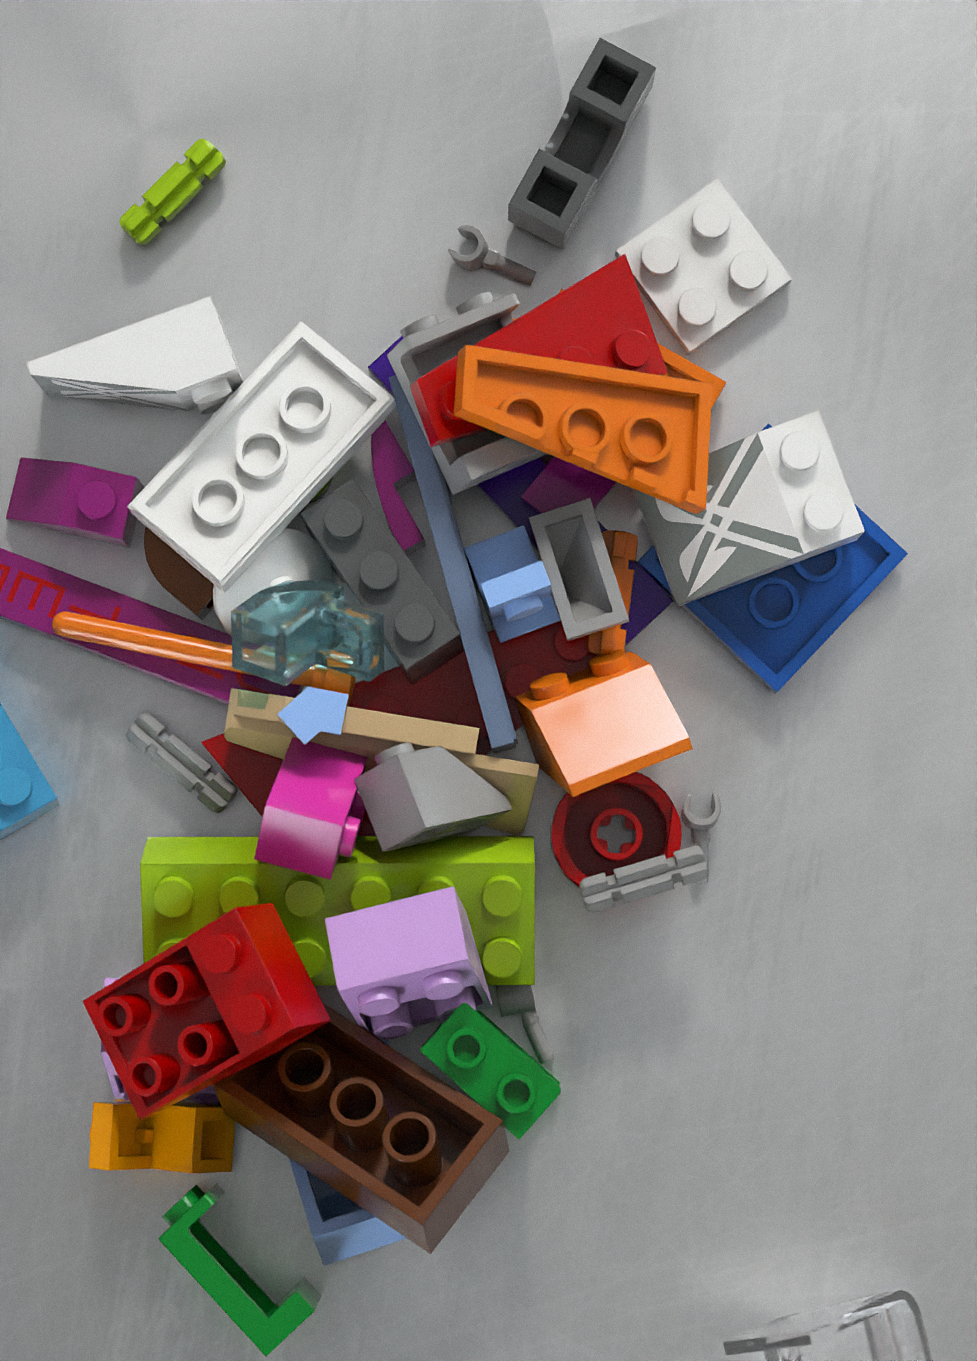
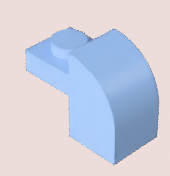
[464,525,561,643]

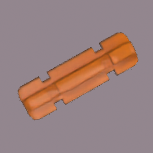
[587,530,638,655]

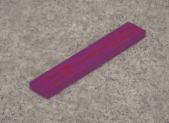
[0,548,304,705]

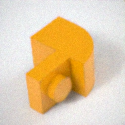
[89,1099,235,1174]

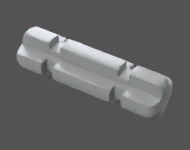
[126,713,238,813]
[580,846,708,913]

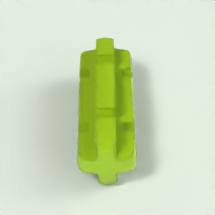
[119,138,226,246]

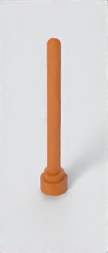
[52,611,358,707]

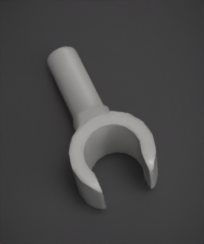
[448,225,536,286]
[681,793,721,883]
[496,985,554,1064]

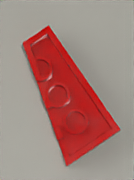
[409,254,668,447]

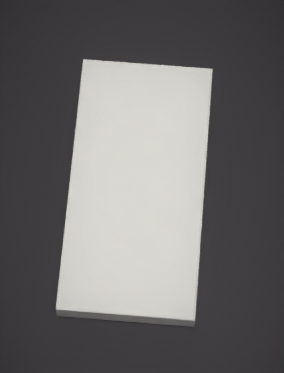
[127,321,397,593]

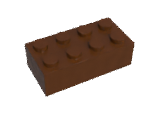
[213,1002,510,1254]

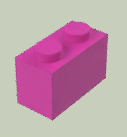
[254,737,367,880]

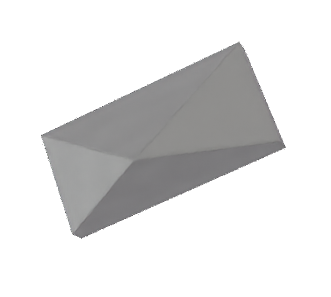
[529,498,630,641]

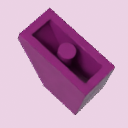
[6,457,145,548]

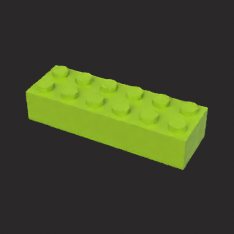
[140,836,535,986]

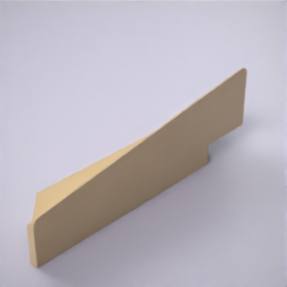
[224,688,539,836]

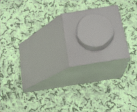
[354,743,512,852]

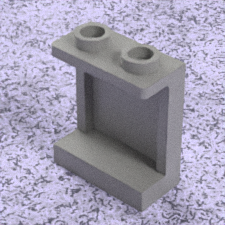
[387,292,547,495]

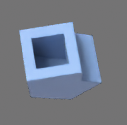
[277,687,349,745]

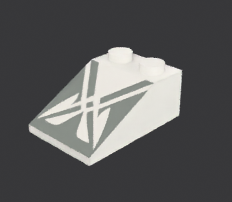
[26,296,243,414]
[632,410,865,607]

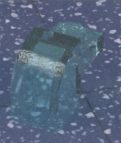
[231,580,384,686]

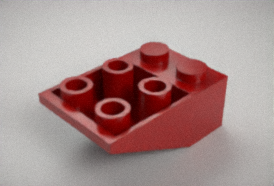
[82,903,331,1120]

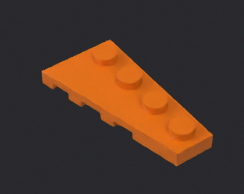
[454,345,712,515]

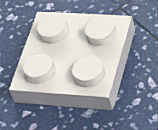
[615,178,792,356]

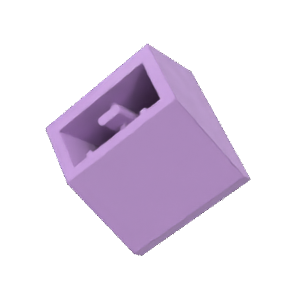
[325,886,493,1040]

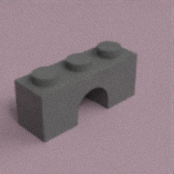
[508,38,656,250]
[300,478,465,685]

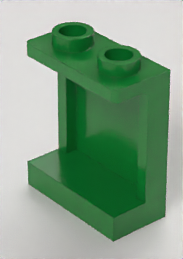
[419,1003,561,1140]
[158,1183,321,1357]

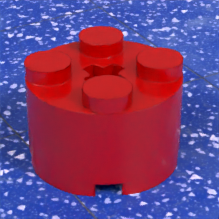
[550,772,682,889]

